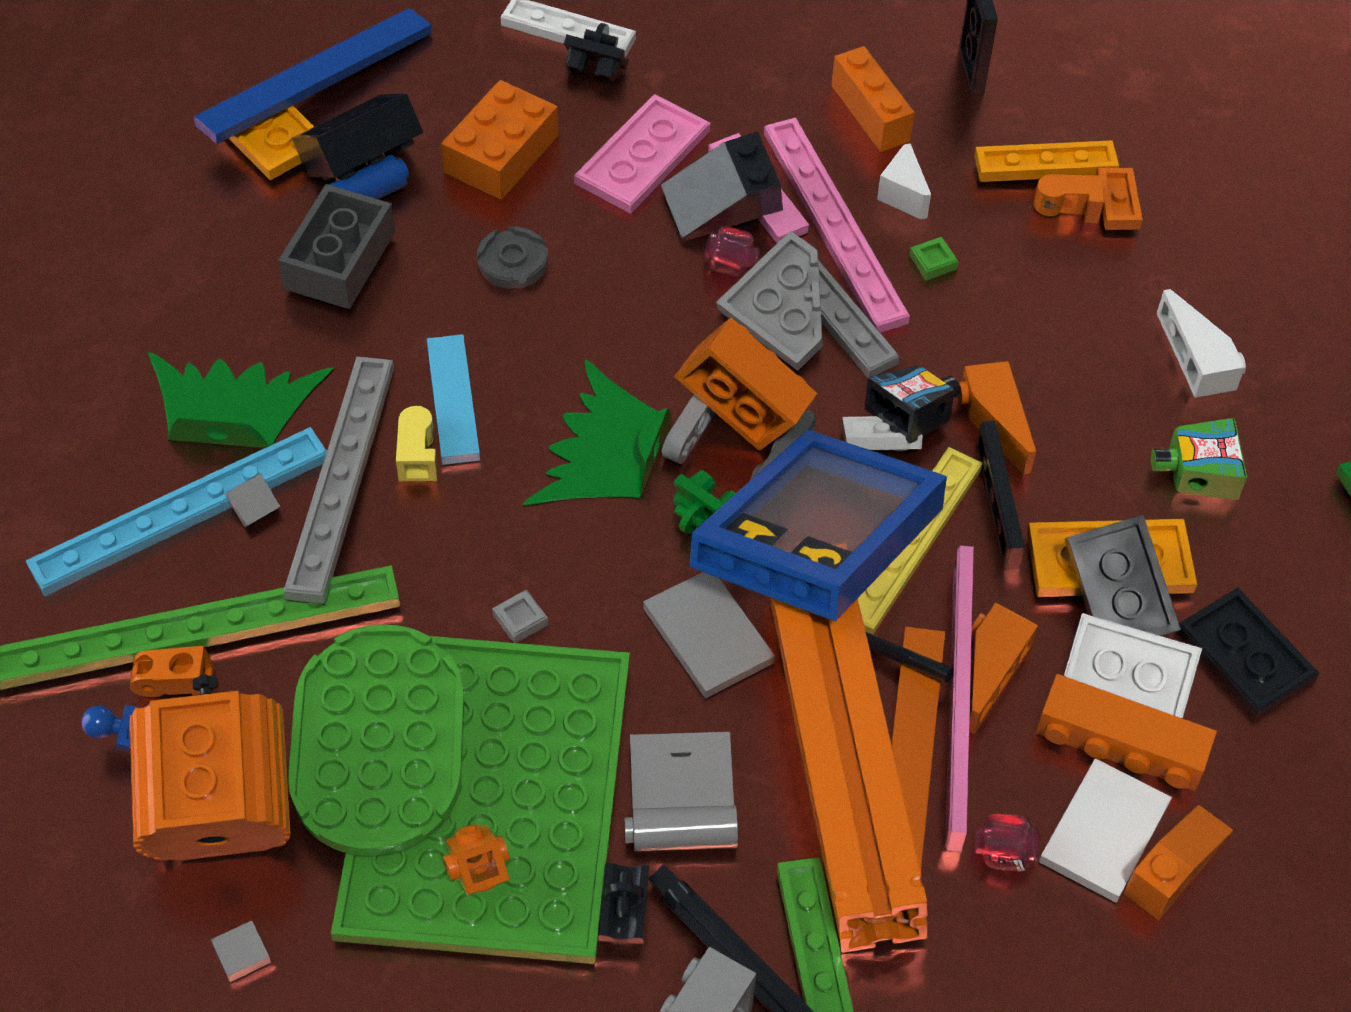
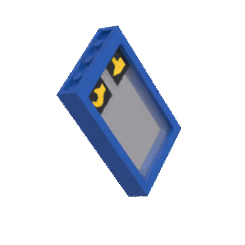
[690,430,947,621]

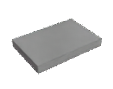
[643,572,775,699]

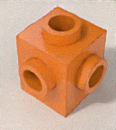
[443,825,510,895]

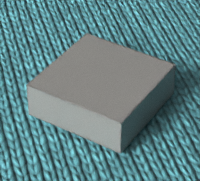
[225,473,280,527]
[492,590,548,643]
[211,920,271,982]

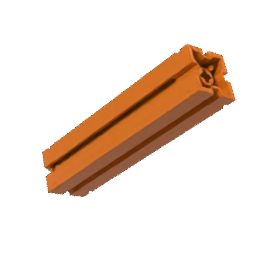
[769,543,927,953]

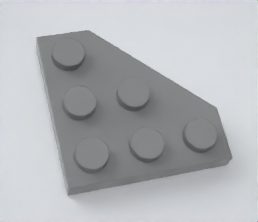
[716,231,823,371]

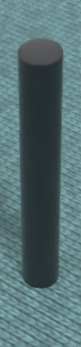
[865,631,954,683]

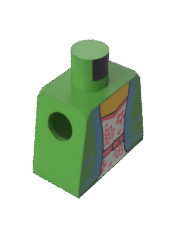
[1151,418,1247,500]

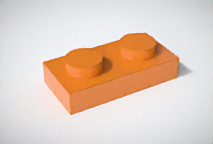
[1097,168,1143,230]

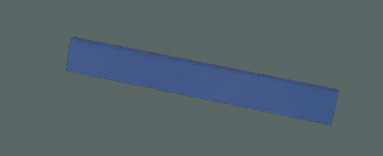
[194,8,431,144]

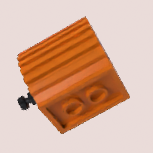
[130,675,291,861]

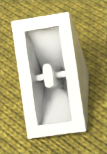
[877,144,931,219]

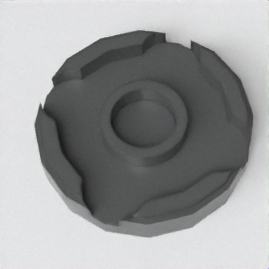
[477,226,549,289]

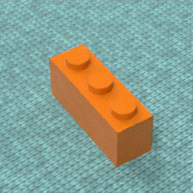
[831,46,915,152]

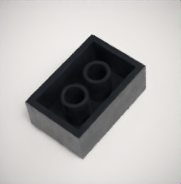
[291,93,424,181]

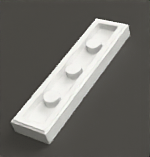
[501,0,636,58]

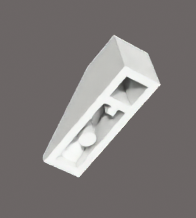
[1157,289,1246,398]

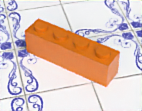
[1036,674,1217,791]

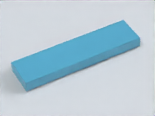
[426,334,480,465]

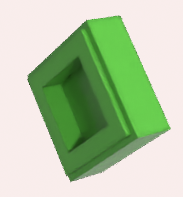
[909,237,959,280]

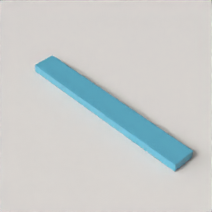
[26,427,327,596]

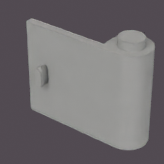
[625,732,738,852]

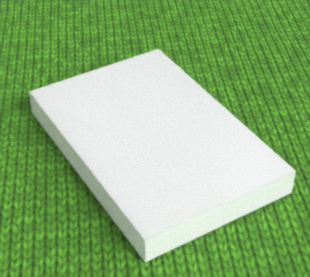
[1064,613,1202,718]
[1039,758,1172,903]

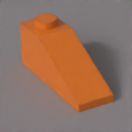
[957,361,1036,474]
[969,602,1038,734]
[1124,805,1234,920]

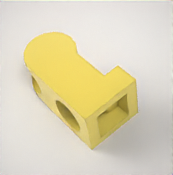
[396,406,438,481]

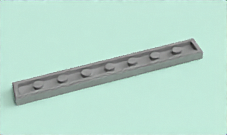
[283,357,394,604]

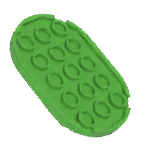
[288,624,464,856]

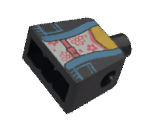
[864,366,960,443]

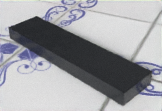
[976,421,1025,570]

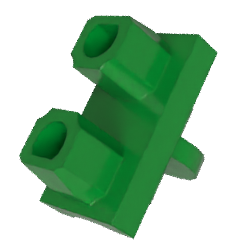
[673,470,736,534]

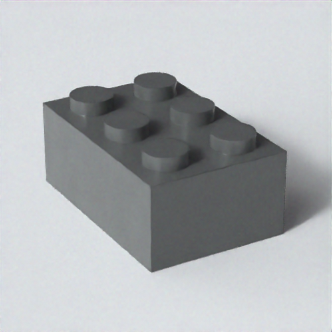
[278,184,395,309]

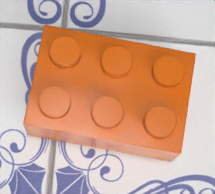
[441,80,559,200]
[674,317,817,451]

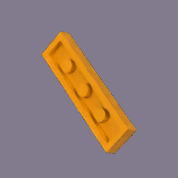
[974,140,1119,182]

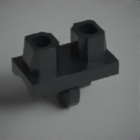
[563,23,629,83]
[599,863,649,946]

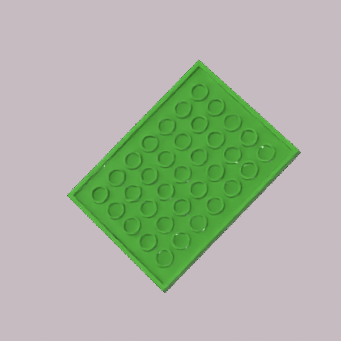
[331,636,630,964]

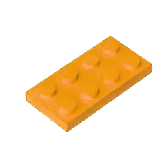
[1027,519,1197,597]

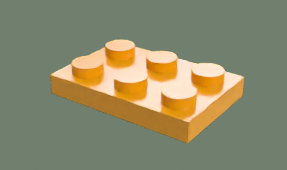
[229,105,314,181]

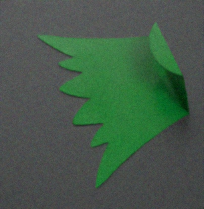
[148,352,333,448]
[522,359,672,505]

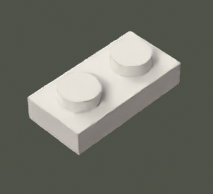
[842,416,923,452]

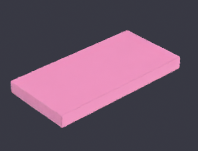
[574,94,710,214]

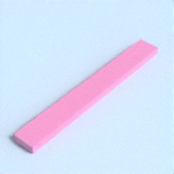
[764,117,910,333]
[945,546,974,852]

